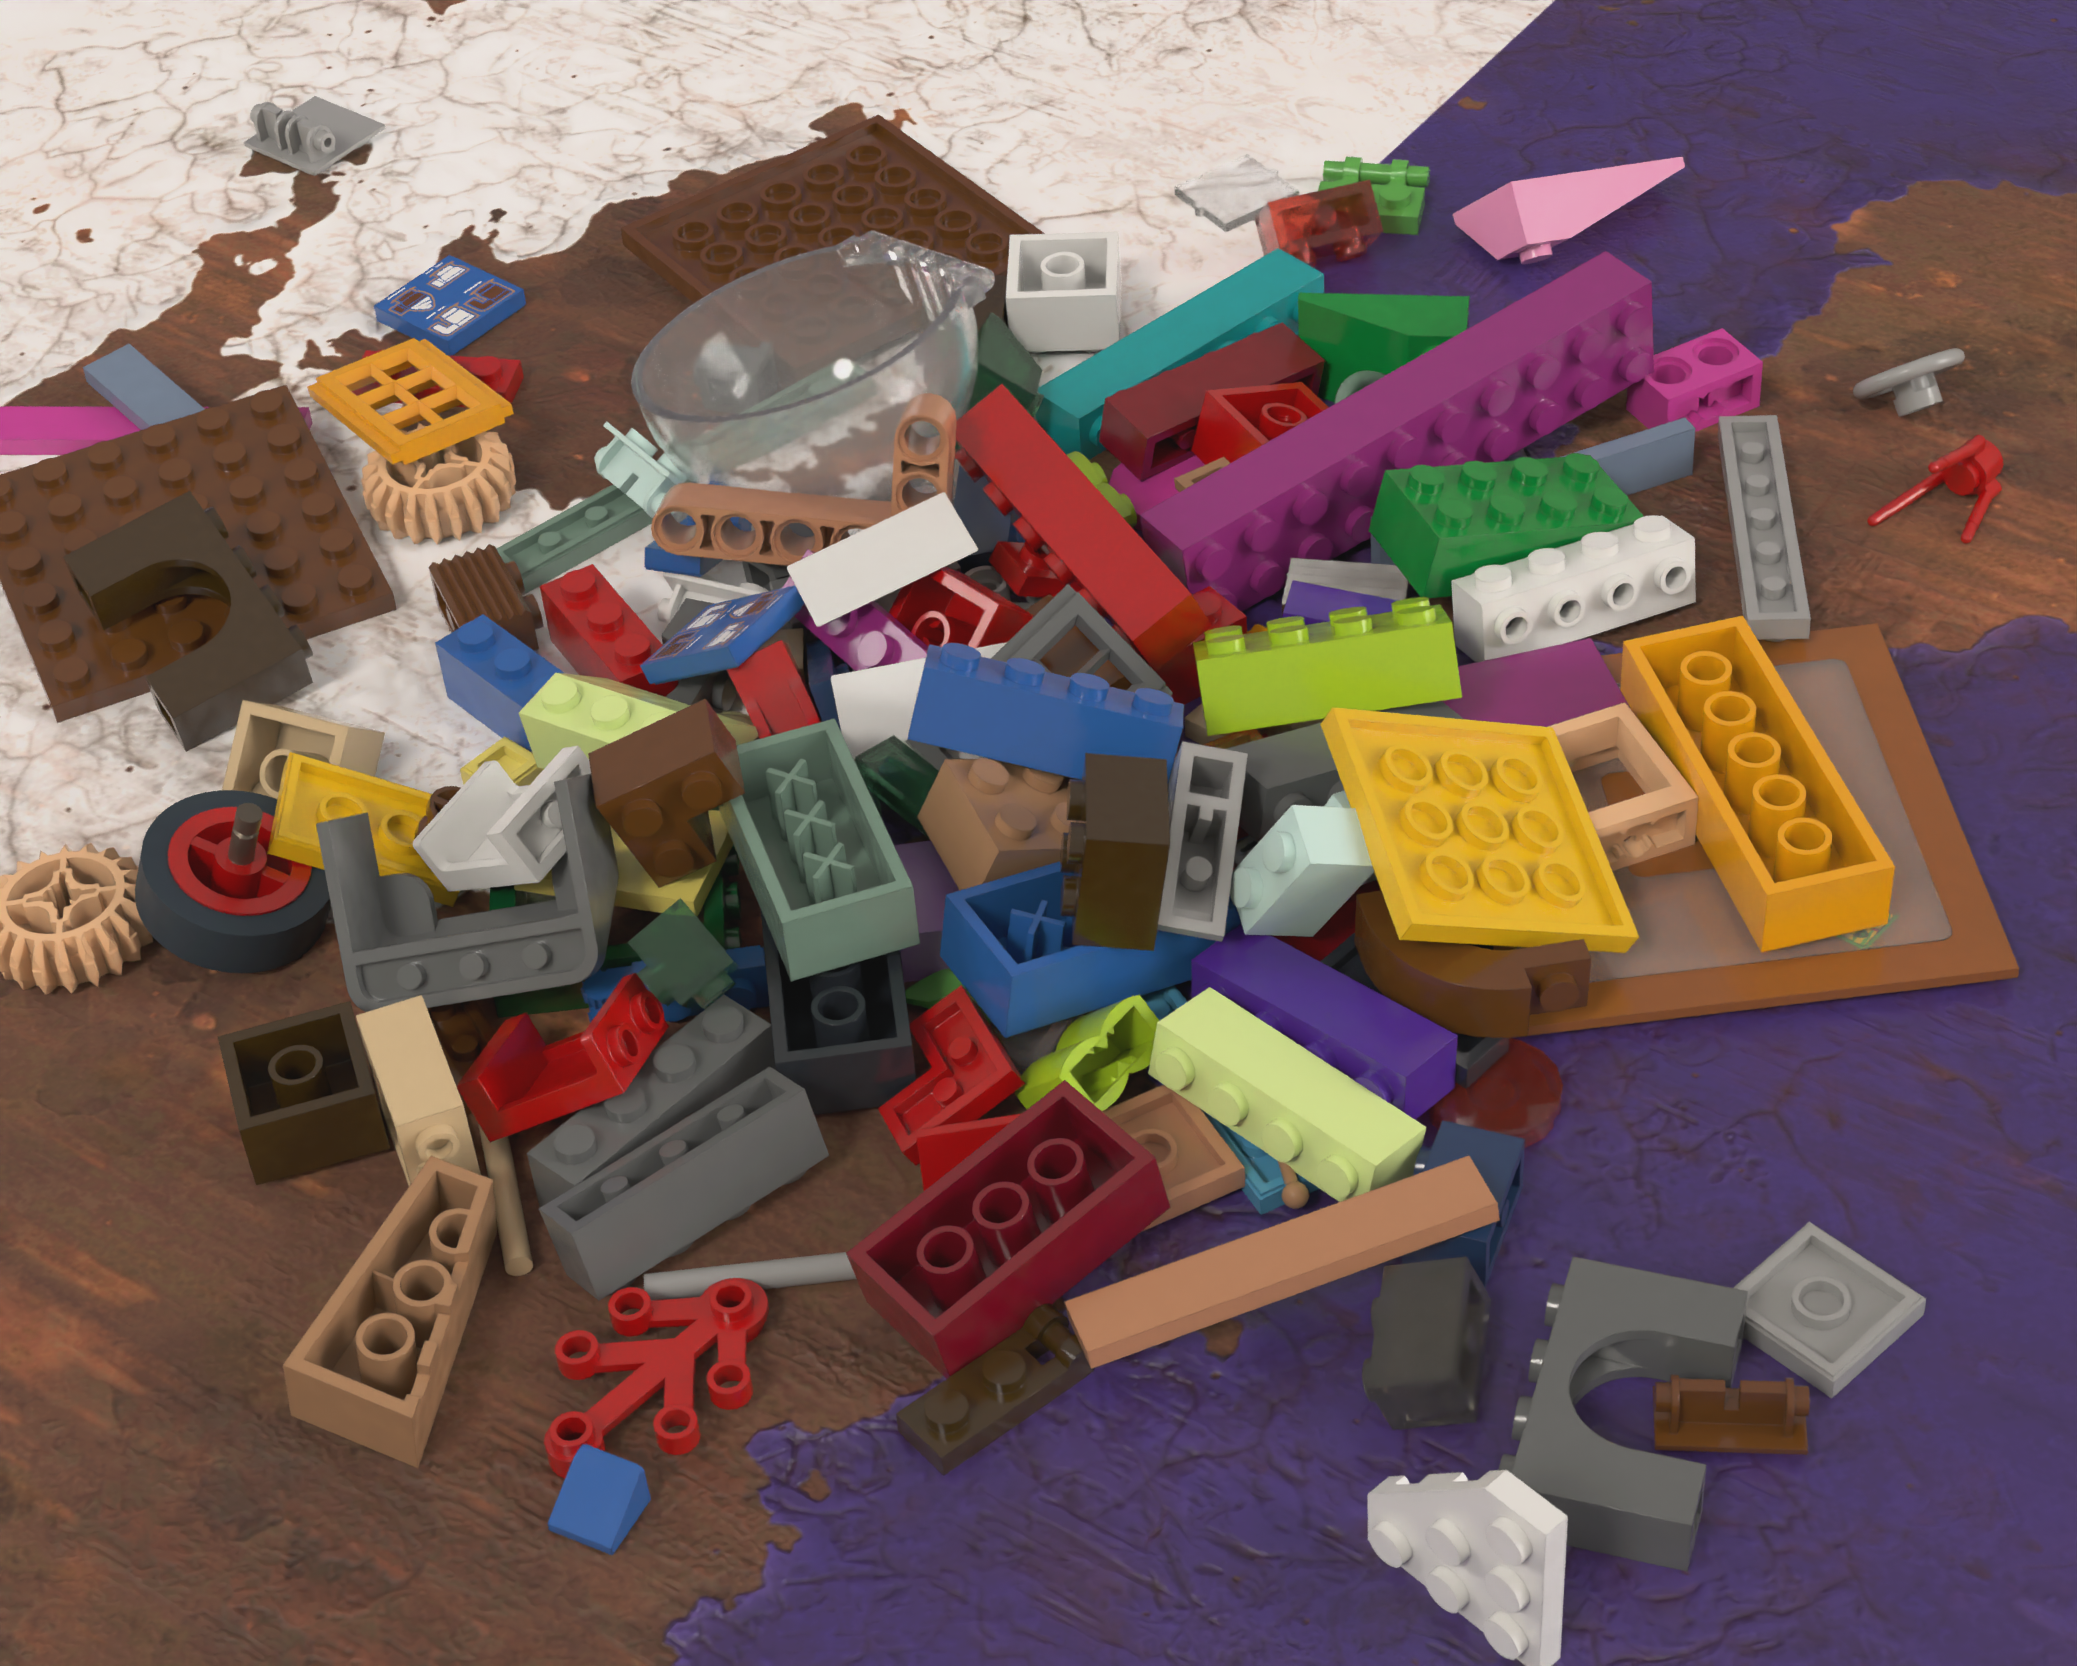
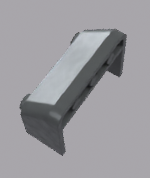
[316,773,619,1012]

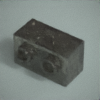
[1362,1257,1491,1430]

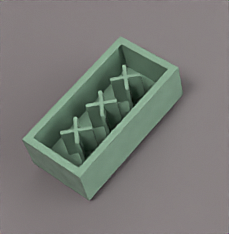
[719,718,920,981]

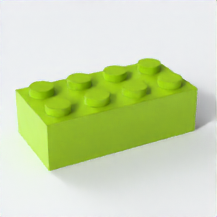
[1193,597,1462,736]

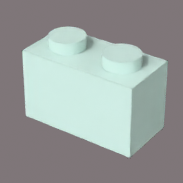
[1230,805,1374,937]

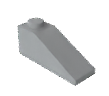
[1157,741,1248,942]

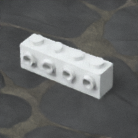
[1451,515,1696,662]

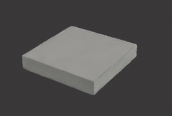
[1734,1222,1926,1398]

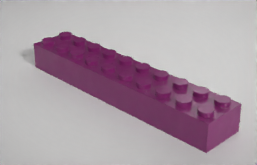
[1140,251,1654,612]

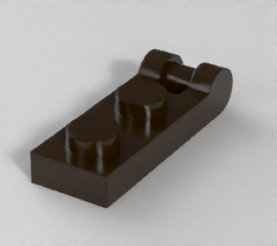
[896,1303,1096,1476]

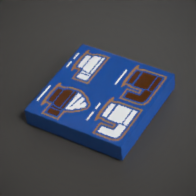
[374,255,526,356]
[640,585,805,685]

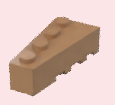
[283,1156,497,1468]

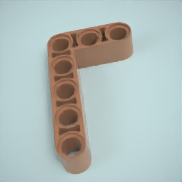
[651,393,957,566]

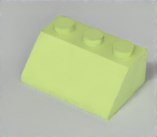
[519,673,758,769]

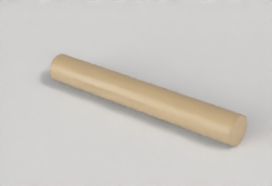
[478,1124,533,1276]

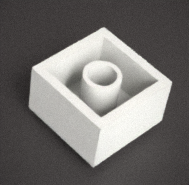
[1006,231,1122,354]

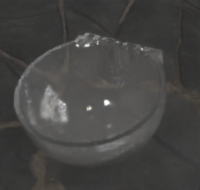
[631,231,995,502]

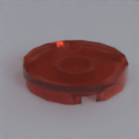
[1427,1038,1563,1148]

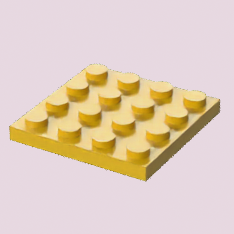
[1320,707,1639,953]

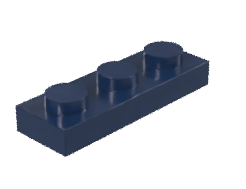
[806,638,853,731]

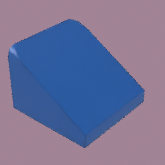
[547,1444,651,1556]

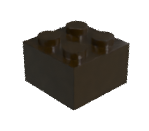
[1060,753,1170,951]
[218,1001,390,1185]

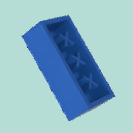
[940,861,1241,1038]

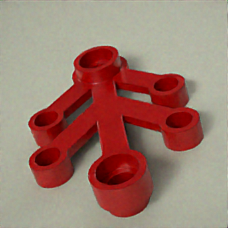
[544,1278,769,1479]

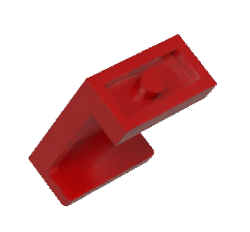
[456,973,669,1142]

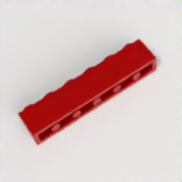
[955,384,1213,672]

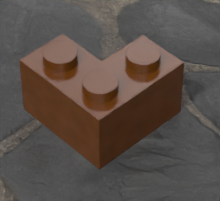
[588,699,745,888]

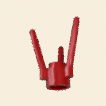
[1867,434,2004,544]

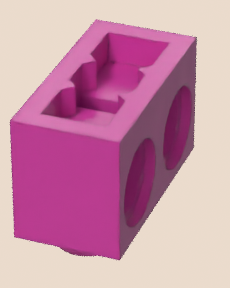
[1626,328,1763,432]

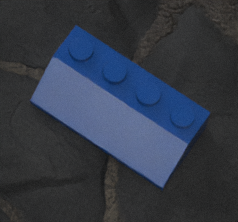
[907,643,1184,782]

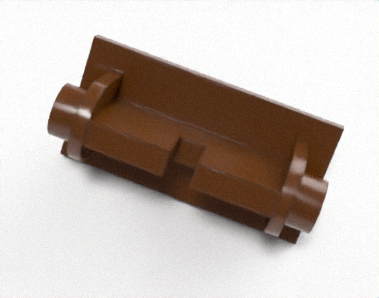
[1652,1374,1810,1455]

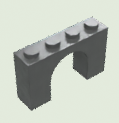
[1499,1256,1748,1572]

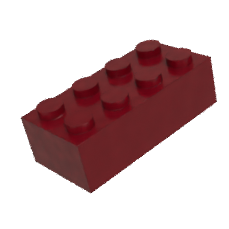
[846,1080,1171,1379]

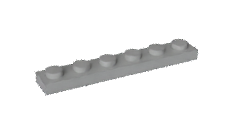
[1718,415,1811,642]

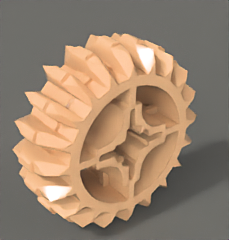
[361,422,516,545]
[0,843,153,995]

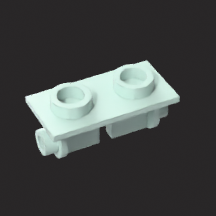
[594,422,690,518]

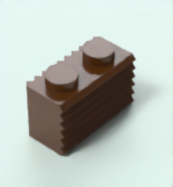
[429,544,544,651]

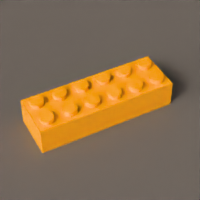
[1620,616,1895,953]

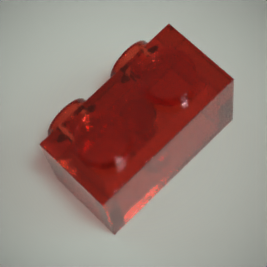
[1254,180,1384,267]

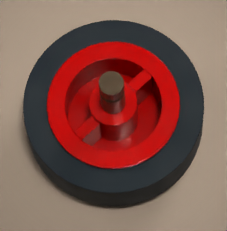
[135,790,331,973]

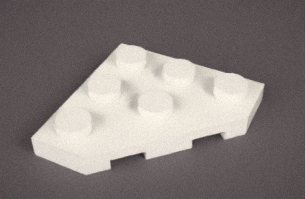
[1368,1470,1568,1666]

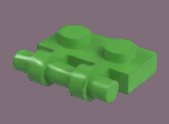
[1312,156,1430,235]

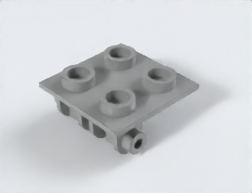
[244,96,386,176]

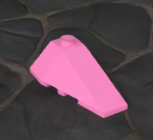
[1453,157,1685,264]

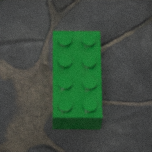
[1369,453,1644,598]

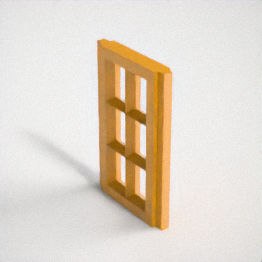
[307,338,514,465]

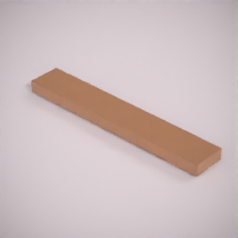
[1064,1156,1500,1369]

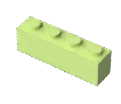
[1148,987,1426,1202]

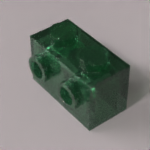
[627,898,739,1009]

